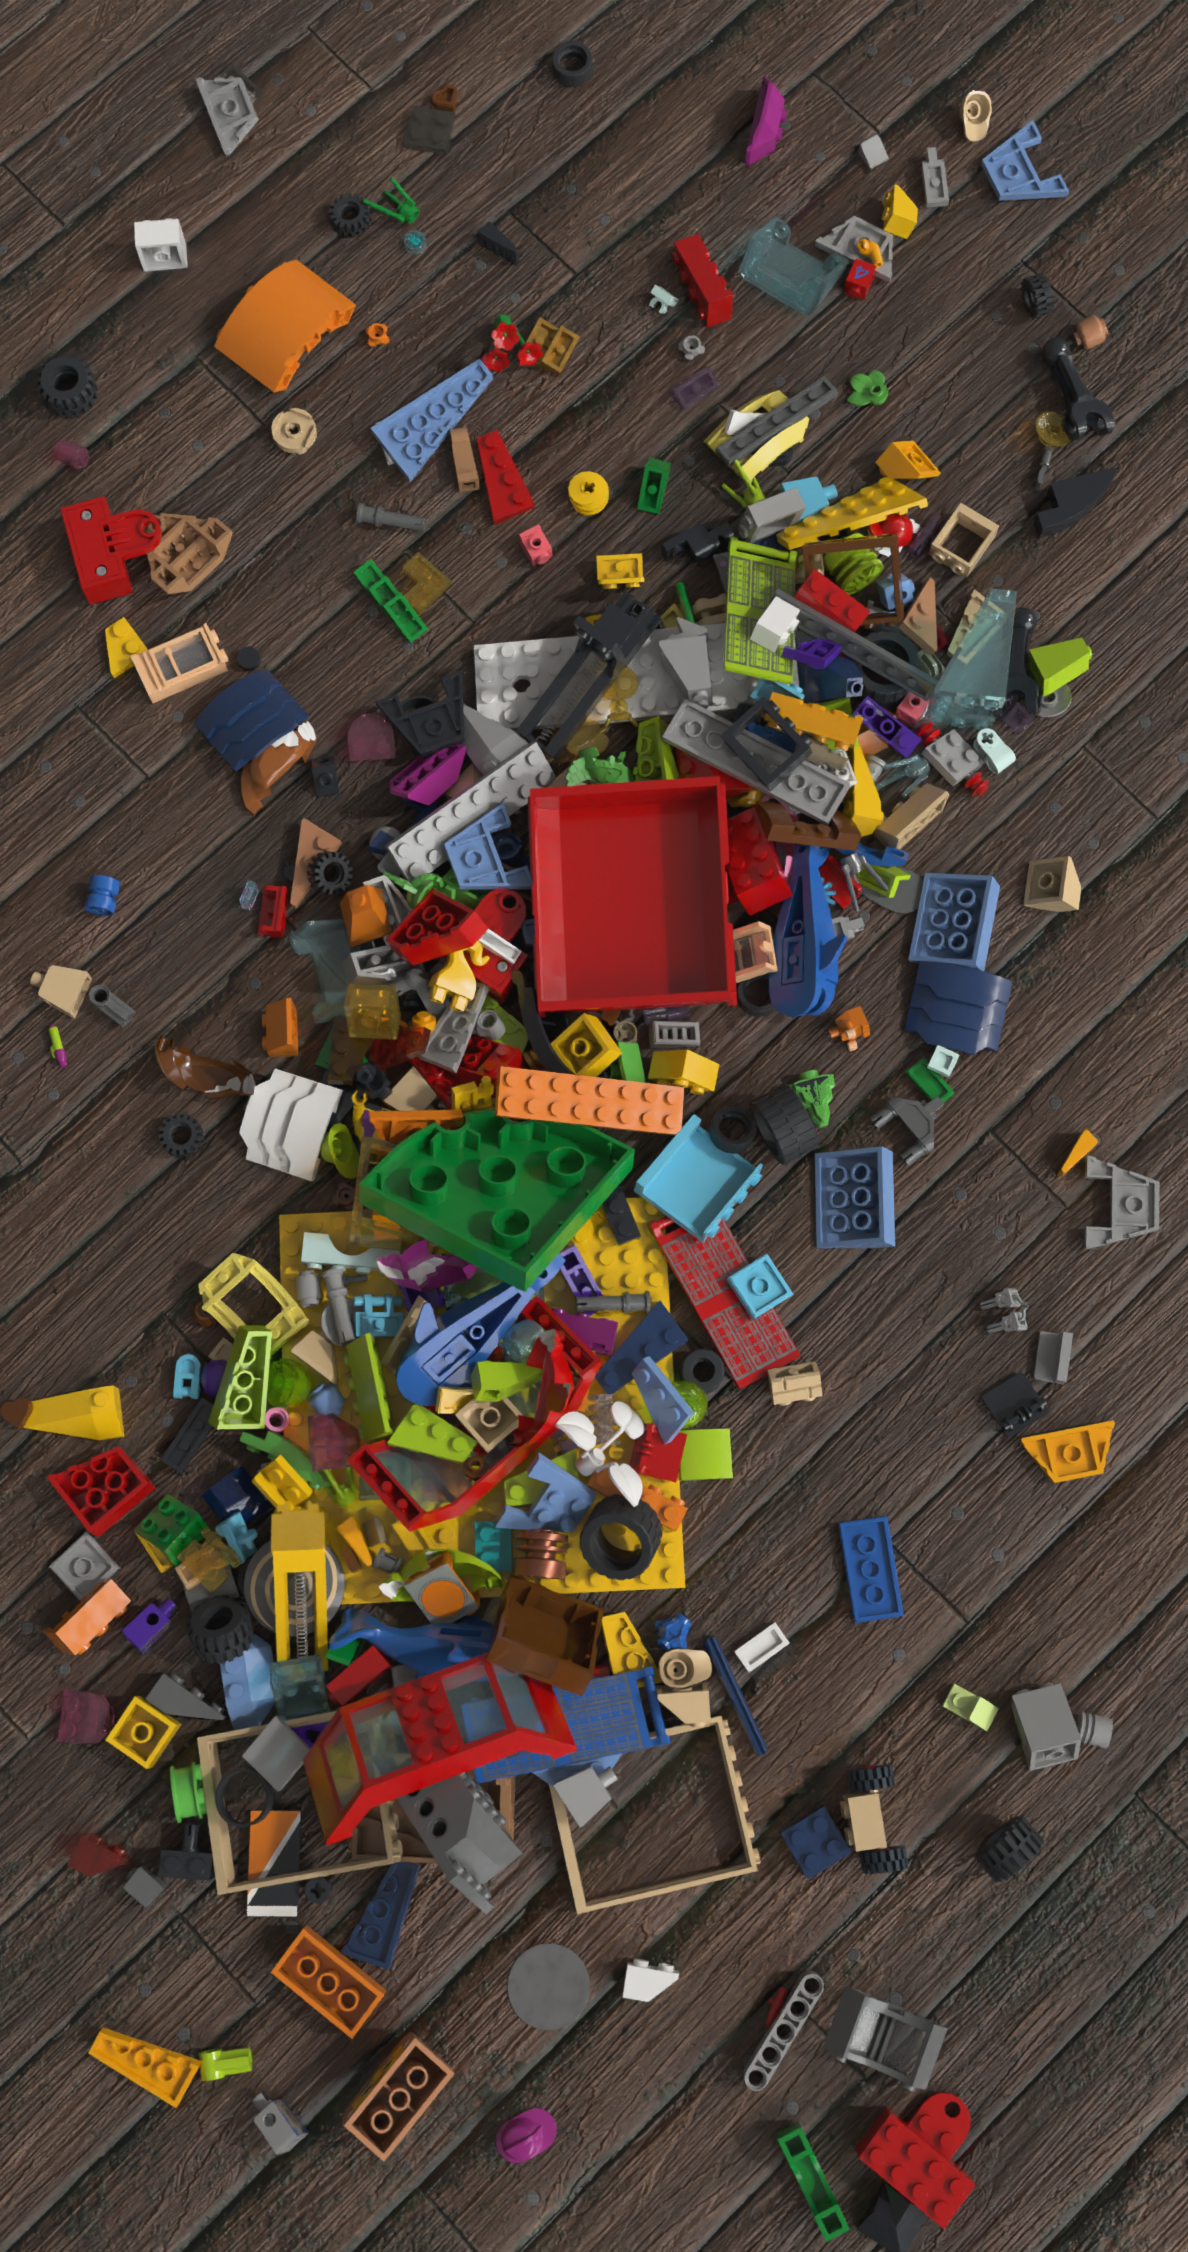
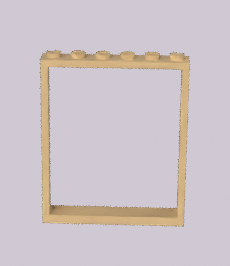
[197,1711,403,1895]
[549,1715,761,1914]

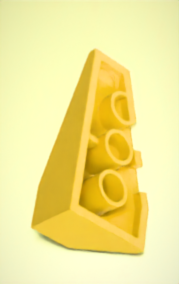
[24,1385,125,1441]

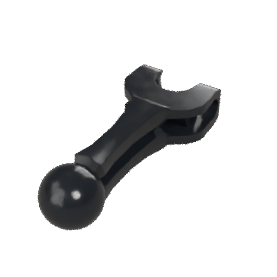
[1042,337,1115,441]
[992,607,1042,717]

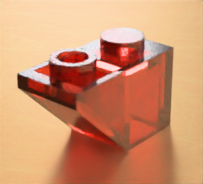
[67,1833,132,1877]

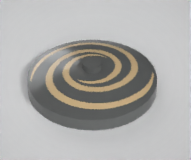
[244,1541,345,1636]

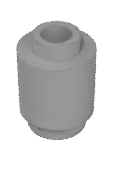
[295,1270,322,1307]

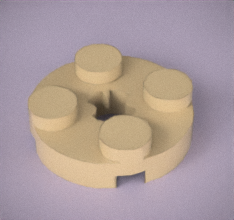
[271,408,317,454]

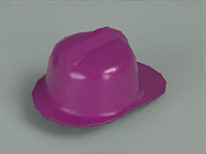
[496,2108,557,2163]

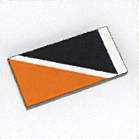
[246,1810,302,1917]

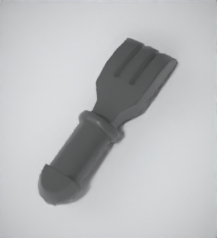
[1035,446,1053,491]

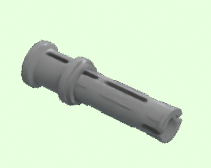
[321,1268,355,1345]

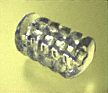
[588,1394,620,1446]

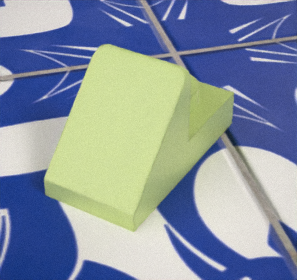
[942,1683,999,1731]

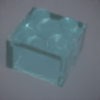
[270,1654,331,1721]

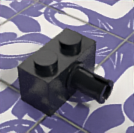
[158,1823,215,1881]

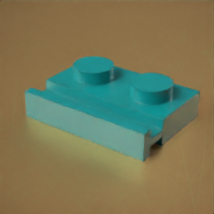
[475,1521,512,1572]

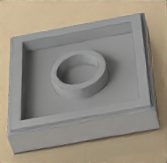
[49,1532,120,1602]
[242,1716,311,1791]

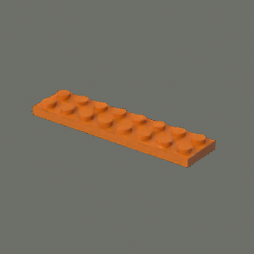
[494,1066,684,1136]

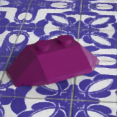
[745,76,787,165]
[390,744,466,805]

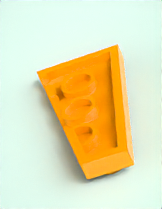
[88,2028,202,2108]

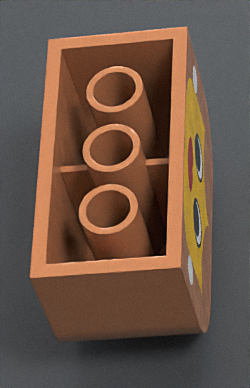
[342,2032,455,2162]

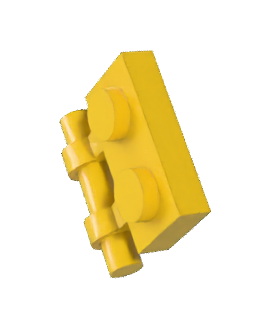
[452,1076,494,1128]

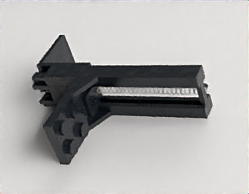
[516,591,665,761]

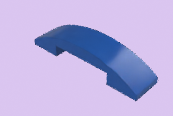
[820,823,909,867]

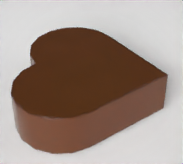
[431,84,458,112]
[1,1398,33,1429]

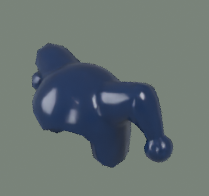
[491,833,530,872]

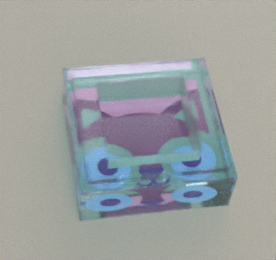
[239,880,259,911]

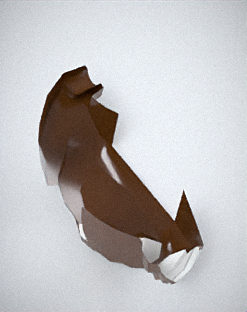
[155,1036,255,1098]

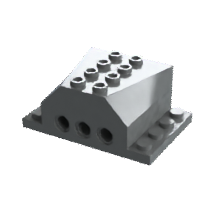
[372,1753,523,1914]

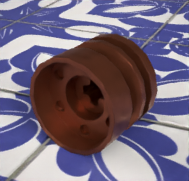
[513,1529,568,1579]

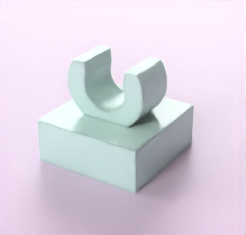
[650,285,679,314]
[927,1045,959,1078]

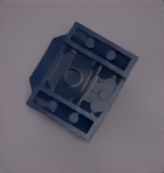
[195,669,309,772]
[904,961,1012,1055]

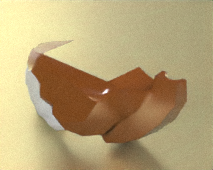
[241,721,317,816]

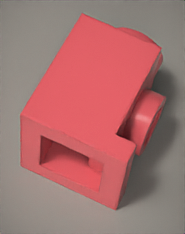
[519,525,552,566]
[895,692,931,728]

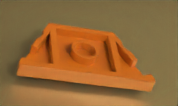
[368,1110,463,1153]

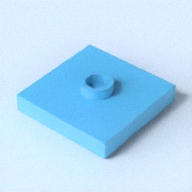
[726,1254,793,1320]

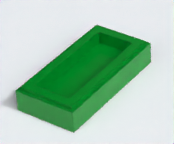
[905,1057,955,1103]

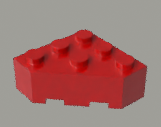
[385,888,488,965]

